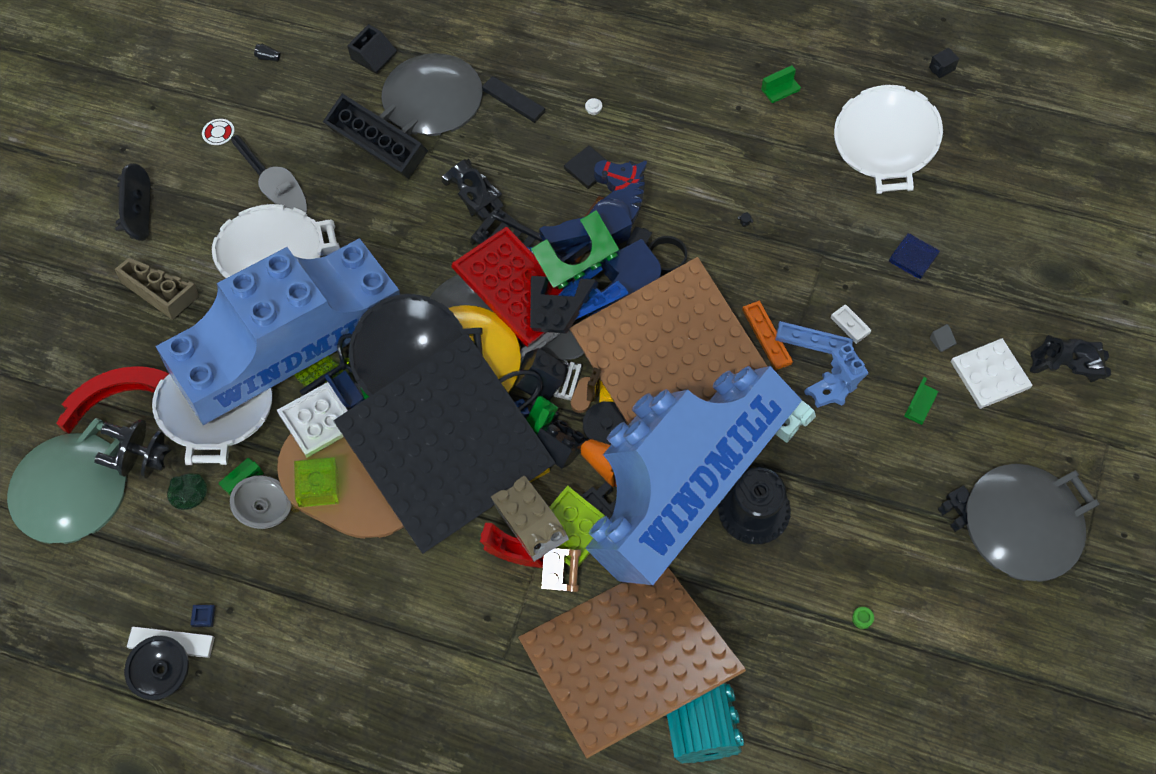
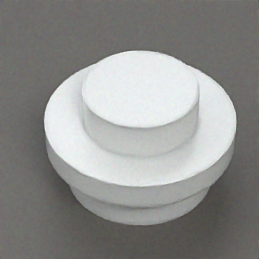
[585,98,602,115]

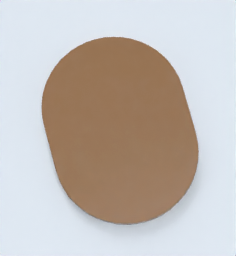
[278,434,404,539]

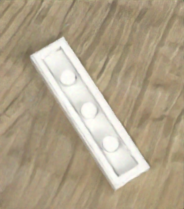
[127,627,215,658]

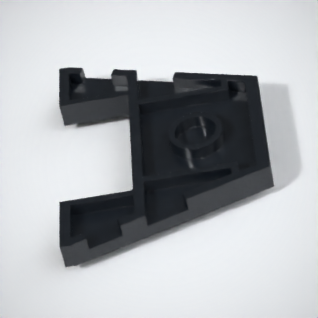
[530,276,598,334]

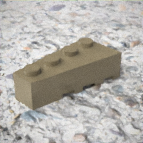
[115,258,199,320]

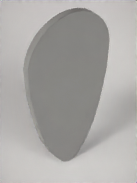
[258,167,307,213]

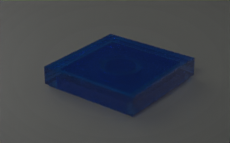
[889,233,940,280]

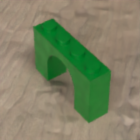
[531,210,620,290]

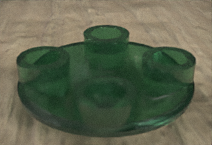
[167,474,207,510]

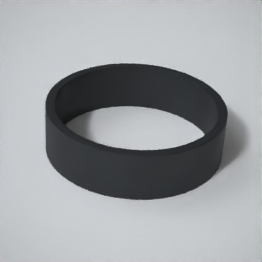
[648,236,687,276]

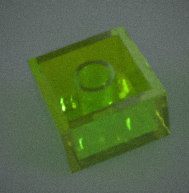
[294,457,339,507]

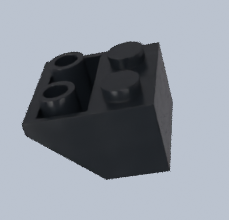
[347,24,397,74]
[537,419,588,469]

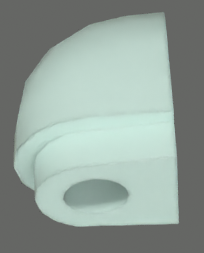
[792,401,816,426]

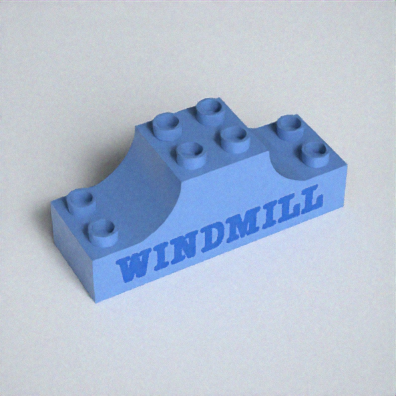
[156,238,400,425]
[585,366,802,585]

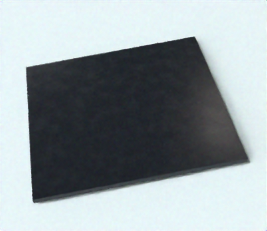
[333,333,555,554]

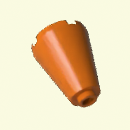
[581,439,617,487]

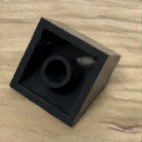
[515,348,568,401]

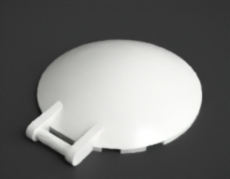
[834,85,943,194]
[212,204,340,278]
[152,374,272,465]

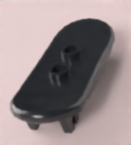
[115,163,151,241]

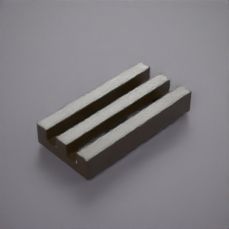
[587,367,601,402]

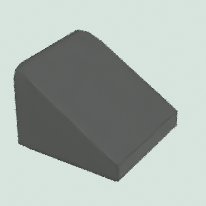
[930,324,957,353]

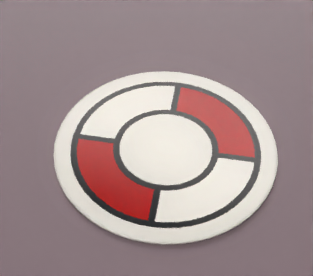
[202,119,234,145]

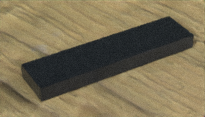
[482,76,545,123]

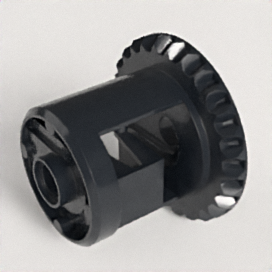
[718,467,791,545]

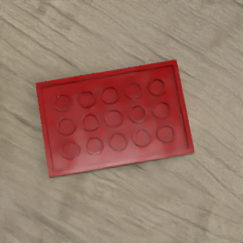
[451,226,564,347]

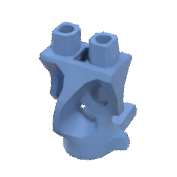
[804,343,869,408]

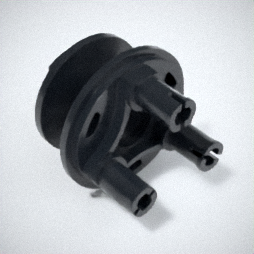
[94,419,171,478]

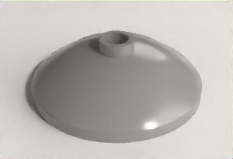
[230,476,292,529]

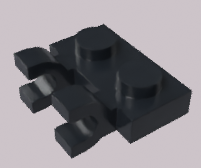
[581,482,616,519]
[938,485,970,532]

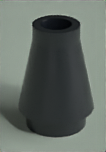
[254,43,281,62]

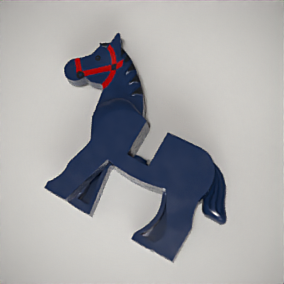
[539,160,661,317]

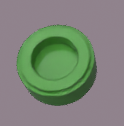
[852,607,874,629]

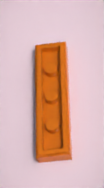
[742,300,793,371]

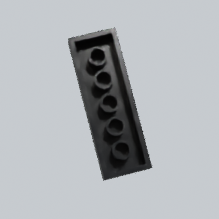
[323,93,428,179]

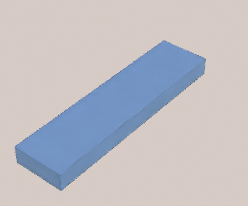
[775,321,853,354]

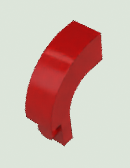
[480,523,544,568]

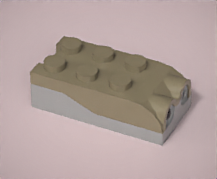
[491,476,569,562]

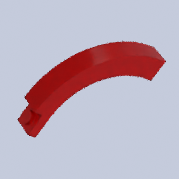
[56,366,169,434]

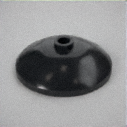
[124,636,189,701]

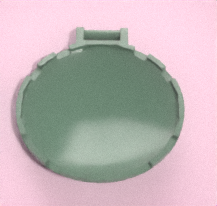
[7,418,127,544]

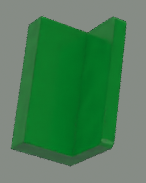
[761,65,801,103]
[904,377,939,425]
[527,396,558,435]
[219,458,264,496]

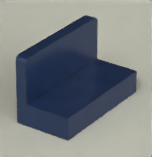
[324,371,365,410]

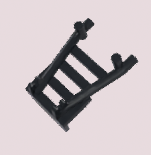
[470,207,543,247]

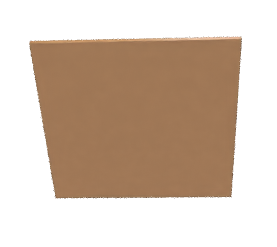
[570,257,767,425]
[518,567,746,759]

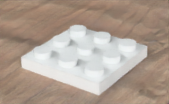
[951,338,1032,409]
[277,382,348,458]

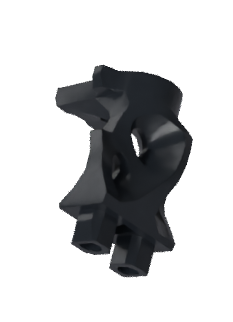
[441,159,504,221]
[1030,335,1111,382]

